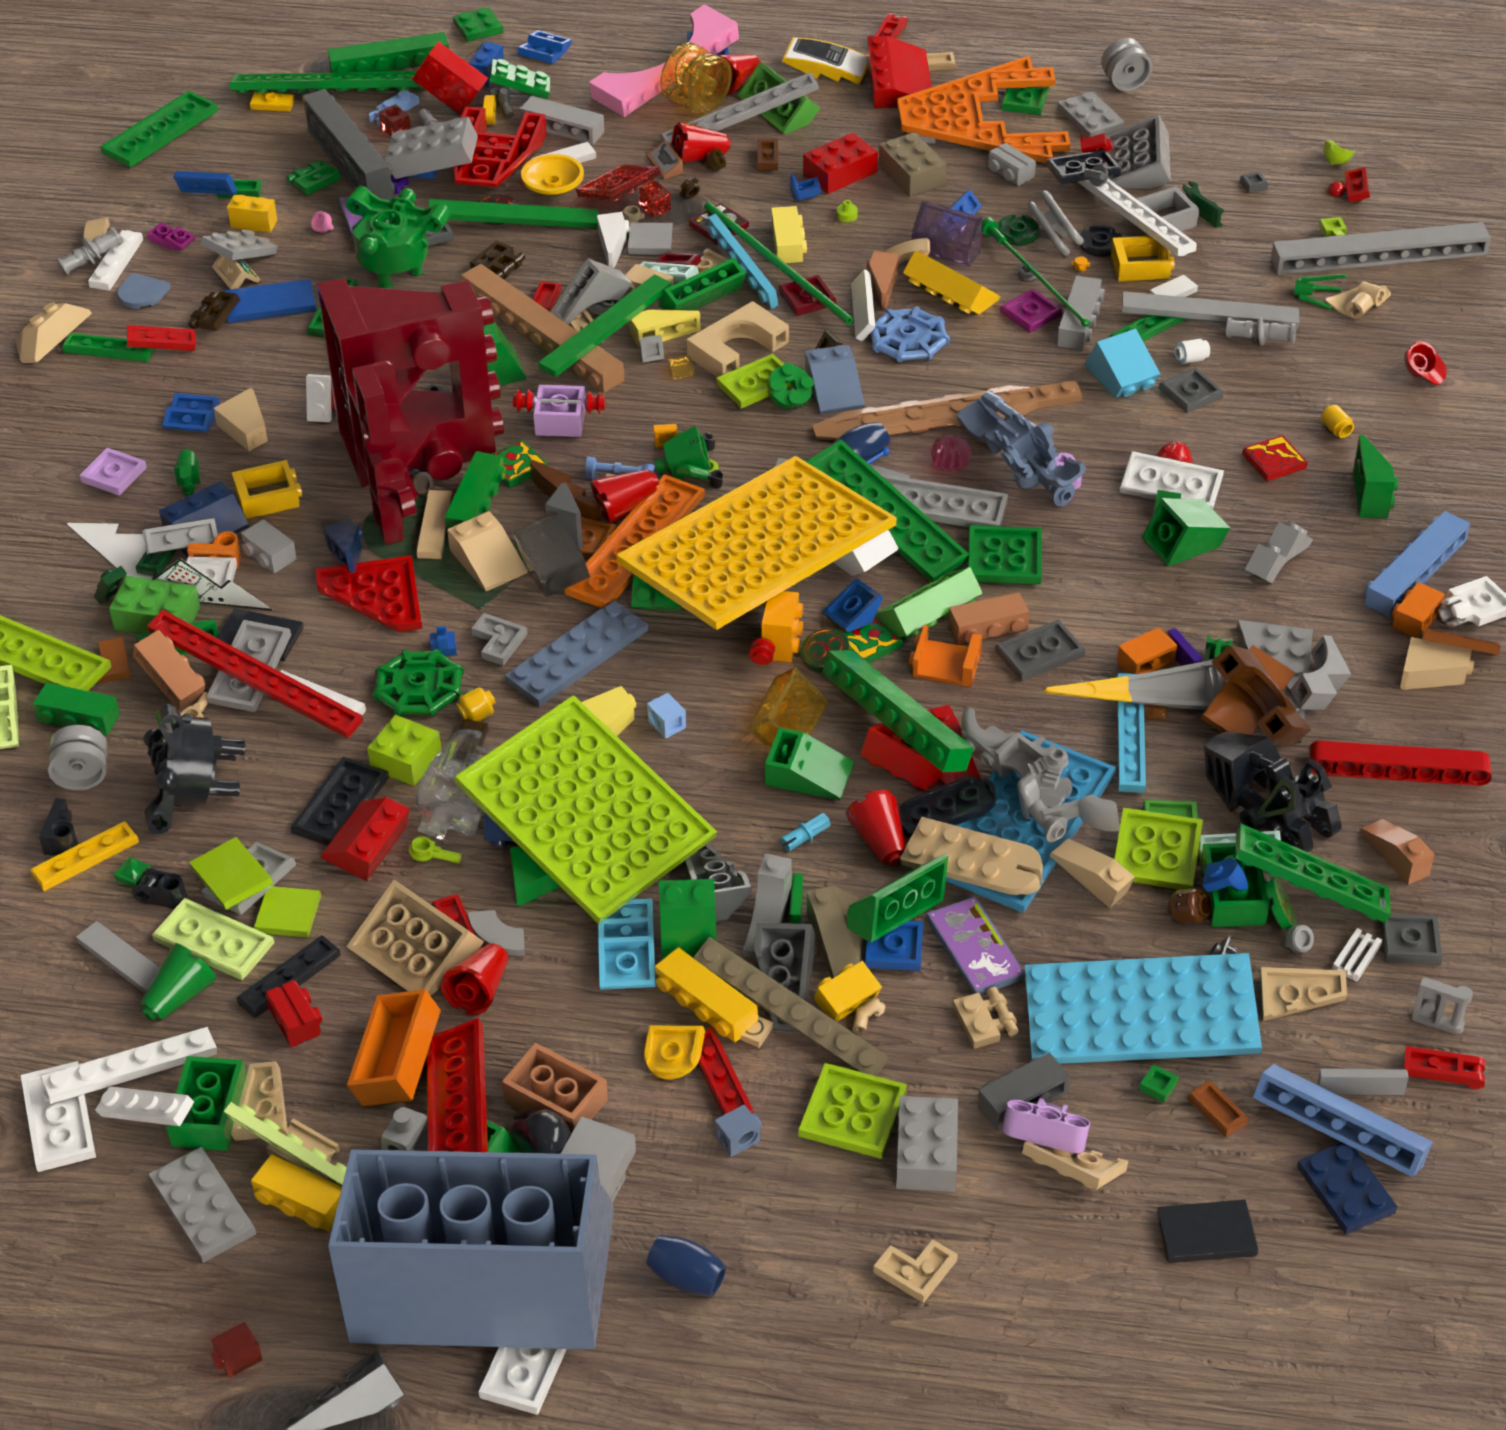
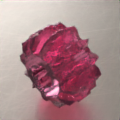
[931,435,971,472]

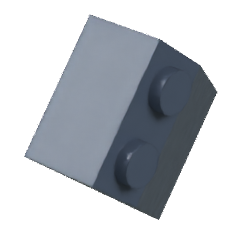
[805,345,865,414]

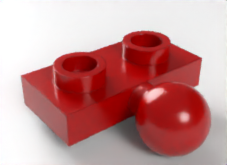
[1328,167,1370,203]

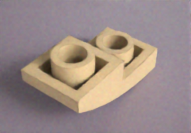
[84,217,110,242]
[885,238,930,265]

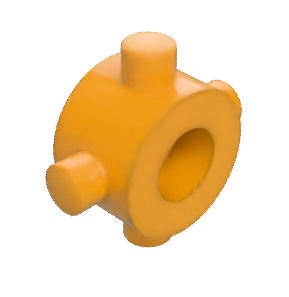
[1071,257,1090,271]

